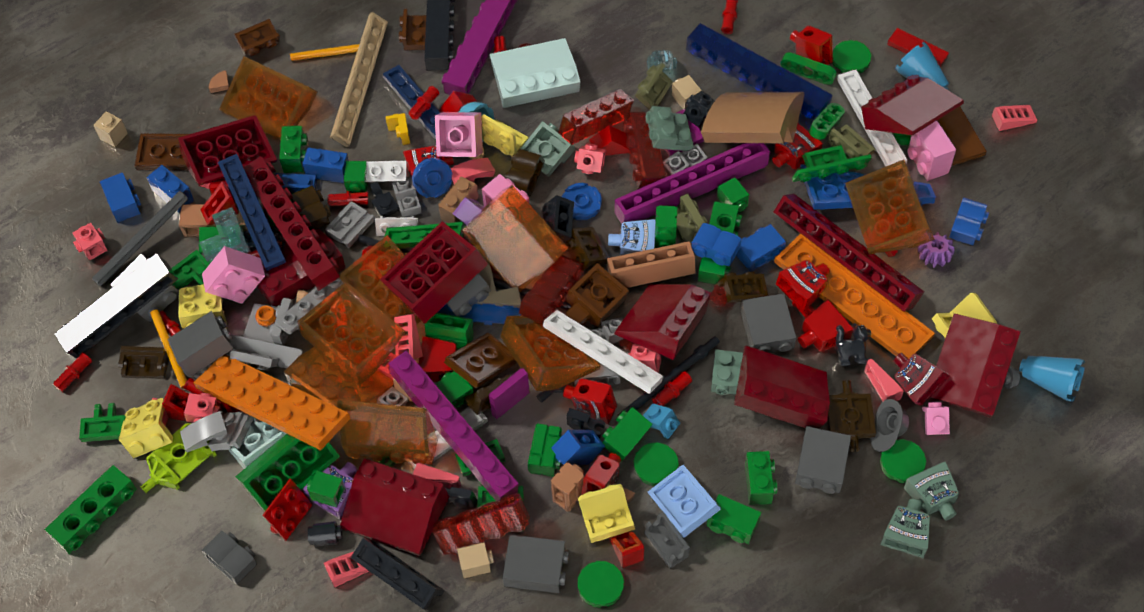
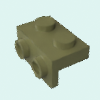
[635,63,673,110]
[828,124,875,159]
[677,194,708,245]

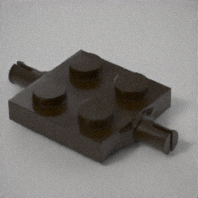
[828,380,876,452]

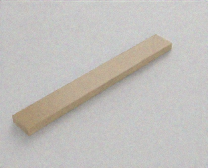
[330,12,388,147]

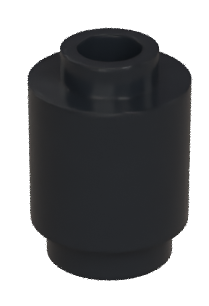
[308,521,343,547]

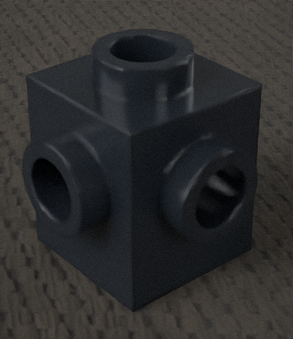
[683,91,715,127]

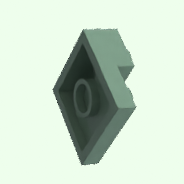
[646,106,693,151]
[520,121,576,177]
[711,350,743,395]

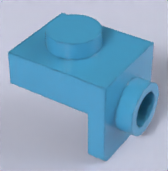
[643,403,680,439]

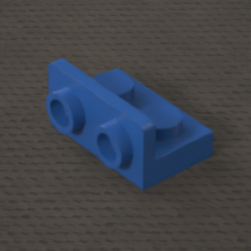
[275,173,317,194]

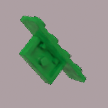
[792,145,872,183]

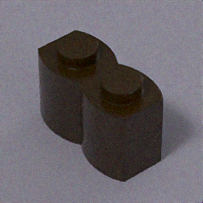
[504,149,545,197]
[291,185,331,230]

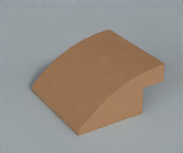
[701,92,804,143]

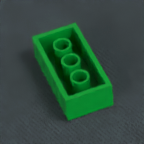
[235,434,340,512]

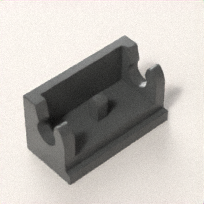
[644,512,690,569]

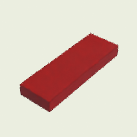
[887,28,949,67]

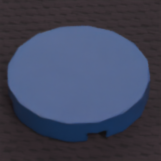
[412,157,453,198]
[562,183,602,221]

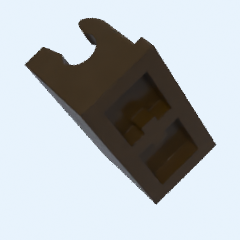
[118,346,169,379]

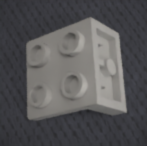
[243,298,293,346]

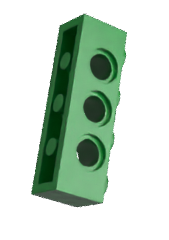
[698,201,742,285]
[44,465,137,554]

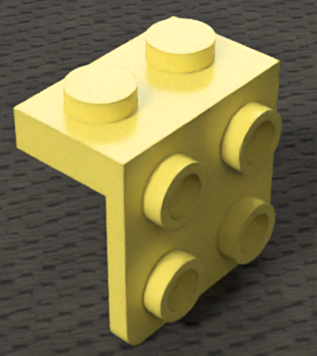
[481,114,529,156]
[179,285,227,329]
[932,293,997,338]
[119,398,173,459]
[578,484,635,543]

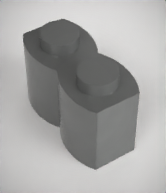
[202,531,257,584]

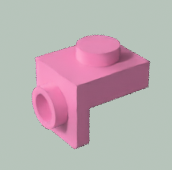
[922,402,950,435]

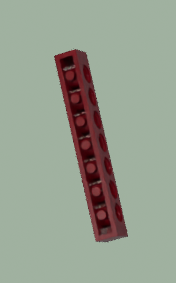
[243,156,340,291]
[773,193,925,312]

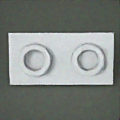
[366,161,409,182]
[375,216,418,237]

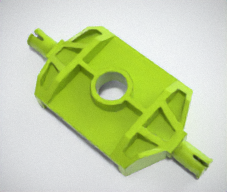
[140,423,216,494]

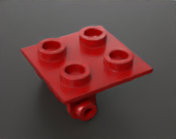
[262,479,313,541]

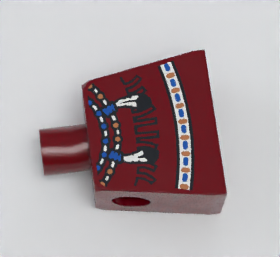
[893,353,950,406]

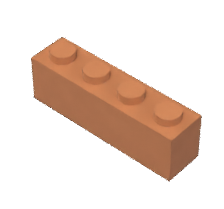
[179,203,268,237]
[607,242,695,288]

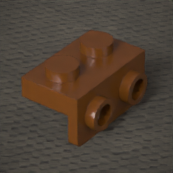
[234,18,280,56]

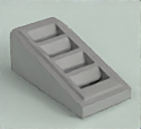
[574,364,621,387]

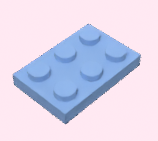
[648,465,721,538]

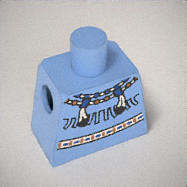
[608,219,655,256]

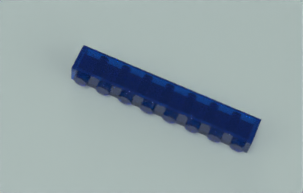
[686,23,833,120]

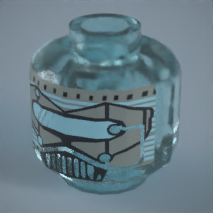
[647,50,677,76]

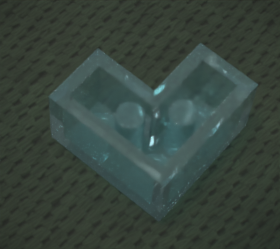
[199,207,251,265]

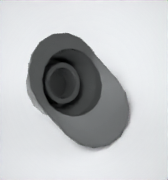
[870,399,909,452]

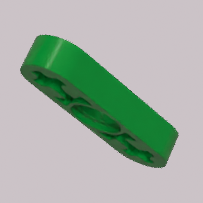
[780,52,837,85]
[809,103,845,140]

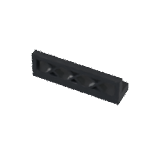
[350,538,445,610]

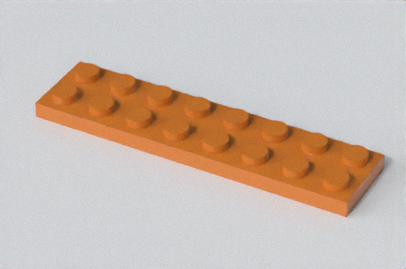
[774,234,935,358]
[193,354,351,450]

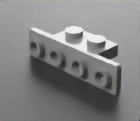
[275,276,349,334]
[226,334,303,371]

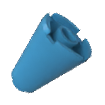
[895,42,949,90]
[1019,356,1085,402]

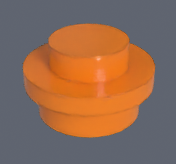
[255,305,276,326]

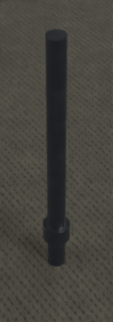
[617,336,720,416]

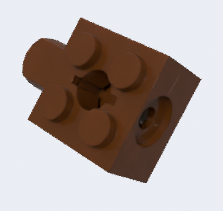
[565,263,629,328]

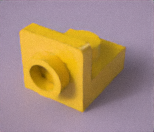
[385,113,411,145]

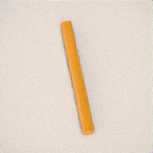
[290,44,359,61]
[150,309,187,389]

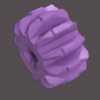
[917,232,955,268]

